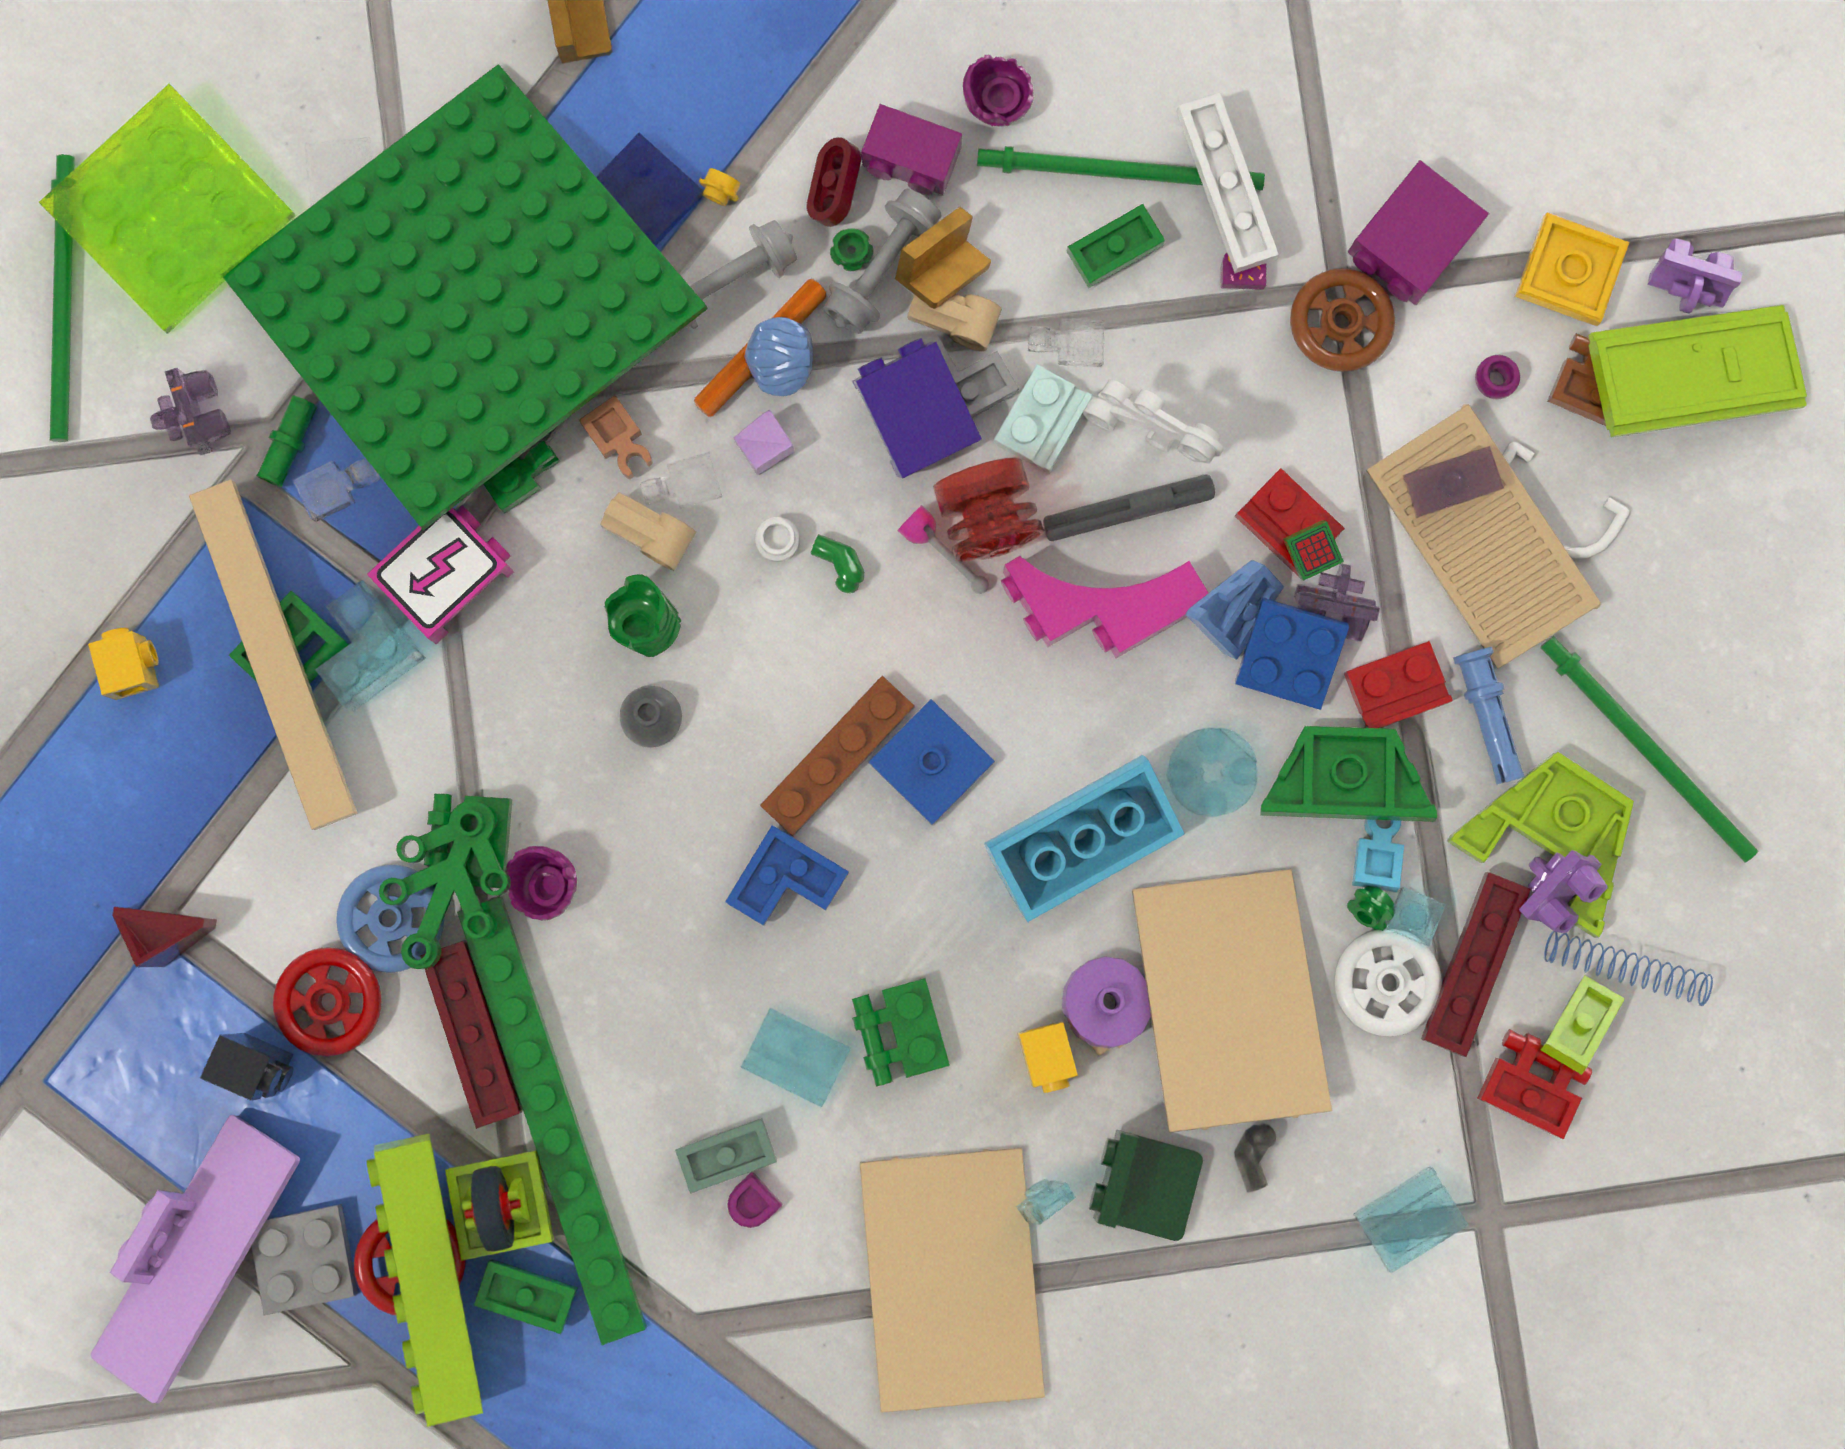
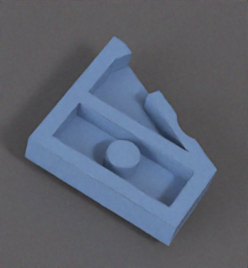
[1185,560,1284,660]

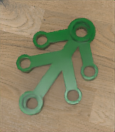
[379,801,511,969]

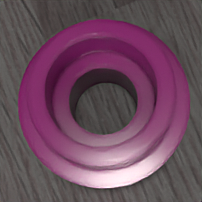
[1475,355,1520,399]

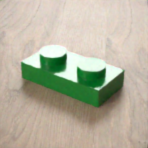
[1066,204,1165,288]
[474,1259,578,1334]

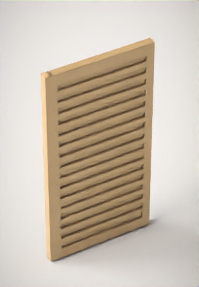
[1366,404,1601,669]

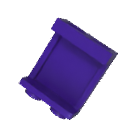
[852,338,982,479]

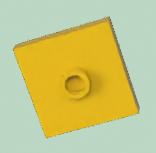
[1515,213,1629,326]

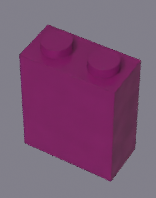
[1347,160,1489,306]

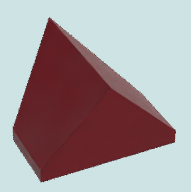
[112,907,217,967]

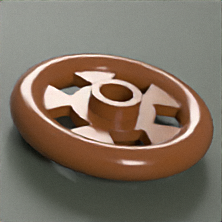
[1290,268,1395,372]

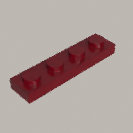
[1421,872,1531,1057]
[420,941,522,1129]

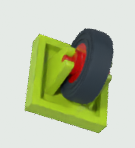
[445,1150,554,1261]

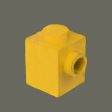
[88,628,159,700]

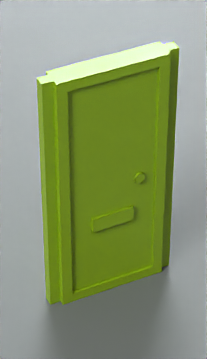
[1588,305,1807,438]

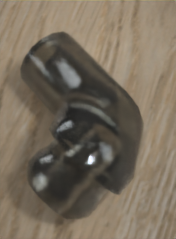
[1234,1123,1276,1192]

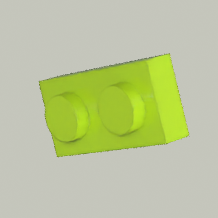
[1541,975,1625,1075]

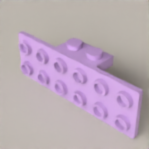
[91,1115,300,1403]

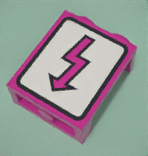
[367,505,514,644]

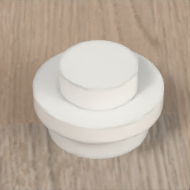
[755,517,800,562]

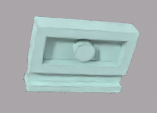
[993,364,1093,474]

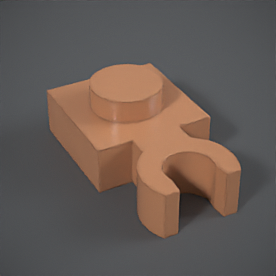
[579,395,653,479]

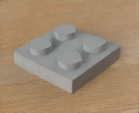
[251,1204,358,1315]

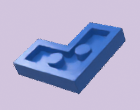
[725,825,849,926]

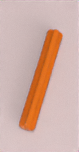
[694,279,826,417]

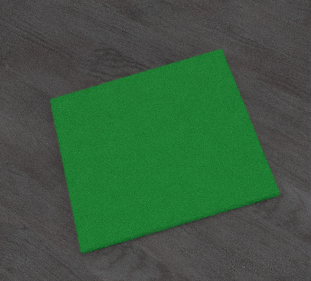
[221,64,708,530]

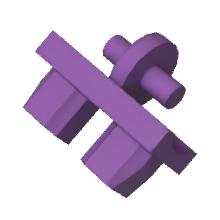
[1648,238,1742,314]
[1519,850,1608,934]

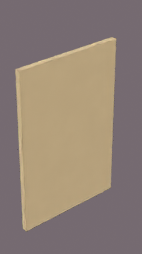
[1132,869,1332,1133]
[860,1148,1045,1413]

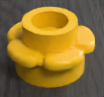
[699,168,741,206]

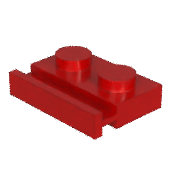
[1235,468,1345,577]
[1344,641,1453,728]

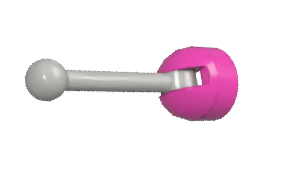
[897,505,989,594]

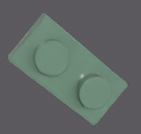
[675,1118,777,1194]

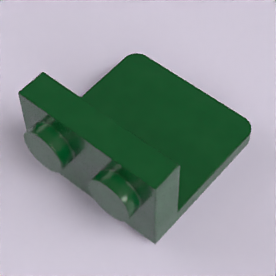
[1089,1129,1203,1241]

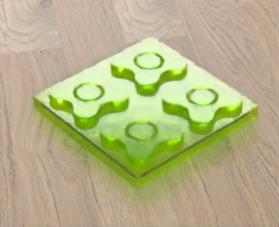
[39,84,296,334]

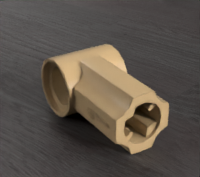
[908,294,1002,352]
[600,492,696,571]

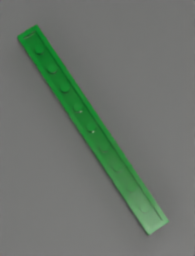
[457,897,647,1345]

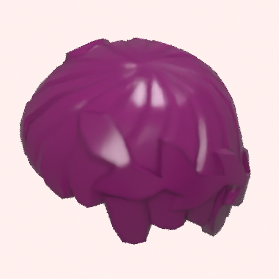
[963,54,1034,126]
[505,846,577,921]

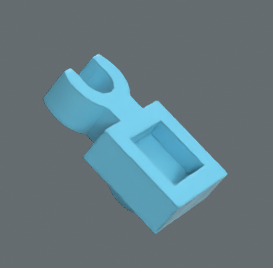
[1352,819,1404,892]

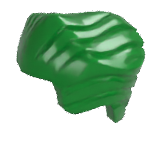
[604,574,682,657]

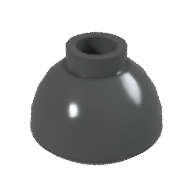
[620,686,682,747]

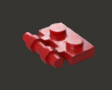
[1477,1029,1592,1139]

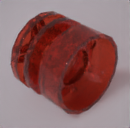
[933,457,1044,562]

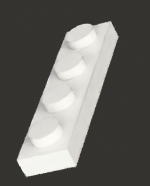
[1177,92,1279,273]

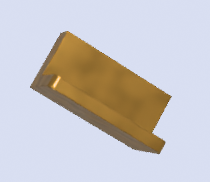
[547,0,612,64]
[895,207,991,309]

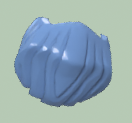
[744,317,814,396]

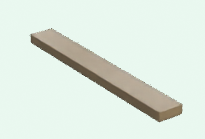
[189,479,358,830]

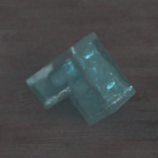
[316,580,426,711]

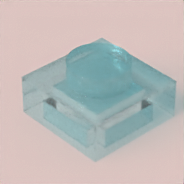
[1385,887,1446,946]
[1016,1179,1076,1225]

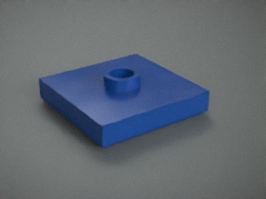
[868,699,995,825]

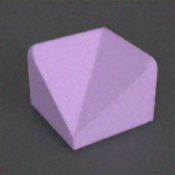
[734,410,794,476]

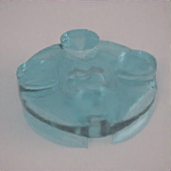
[1166,728,1258,818]

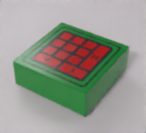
[1283,520,1344,581]

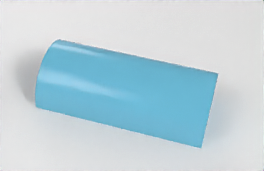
[984,755,1185,922]

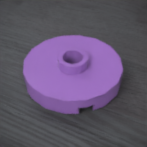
[1061,957,1151,1049]

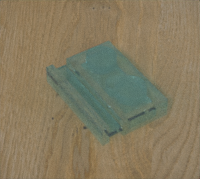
[741,1008,851,1107]
[1353,1166,1469,1273]

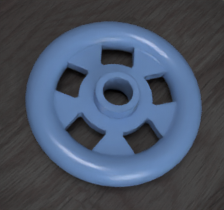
[336,865,444,973]

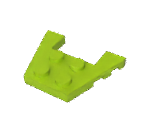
[1447,752,1634,938]

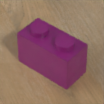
[861,104,962,195]

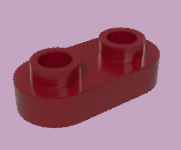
[806,137,861,227]

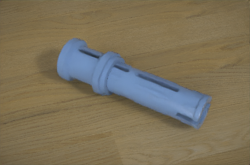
[1453,646,1525,784]

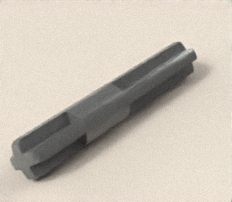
[1043,474,1215,541]

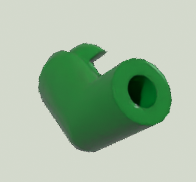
[811,534,864,593]

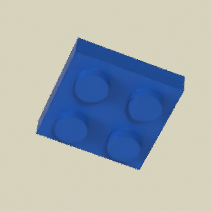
[1235,597,1349,710]

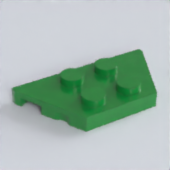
[1260,726,1437,822]

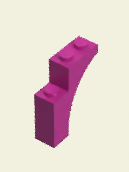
[1001,556,1208,658]

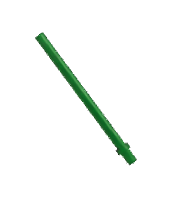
[977,146,1265,191]
[50,154,79,442]
[1540,635,1758,862]

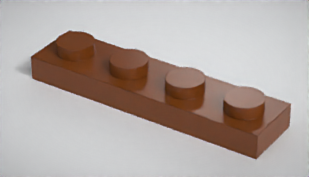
[760,676,915,836]

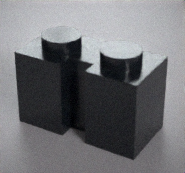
[200,1033,293,1101]

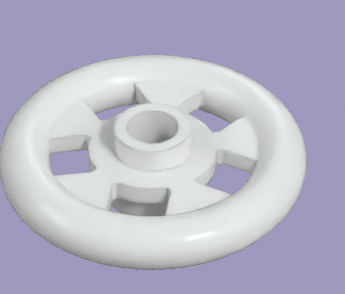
[1334,928,1442,1037]

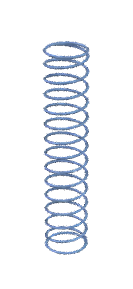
[1544,931,1713,1006]

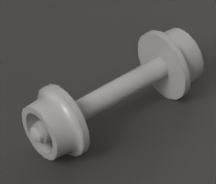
[823,189,942,334]
[684,220,797,329]

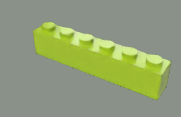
[366,1133,483,1427]

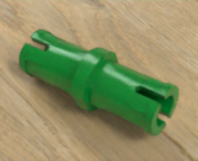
[256,395,317,488]

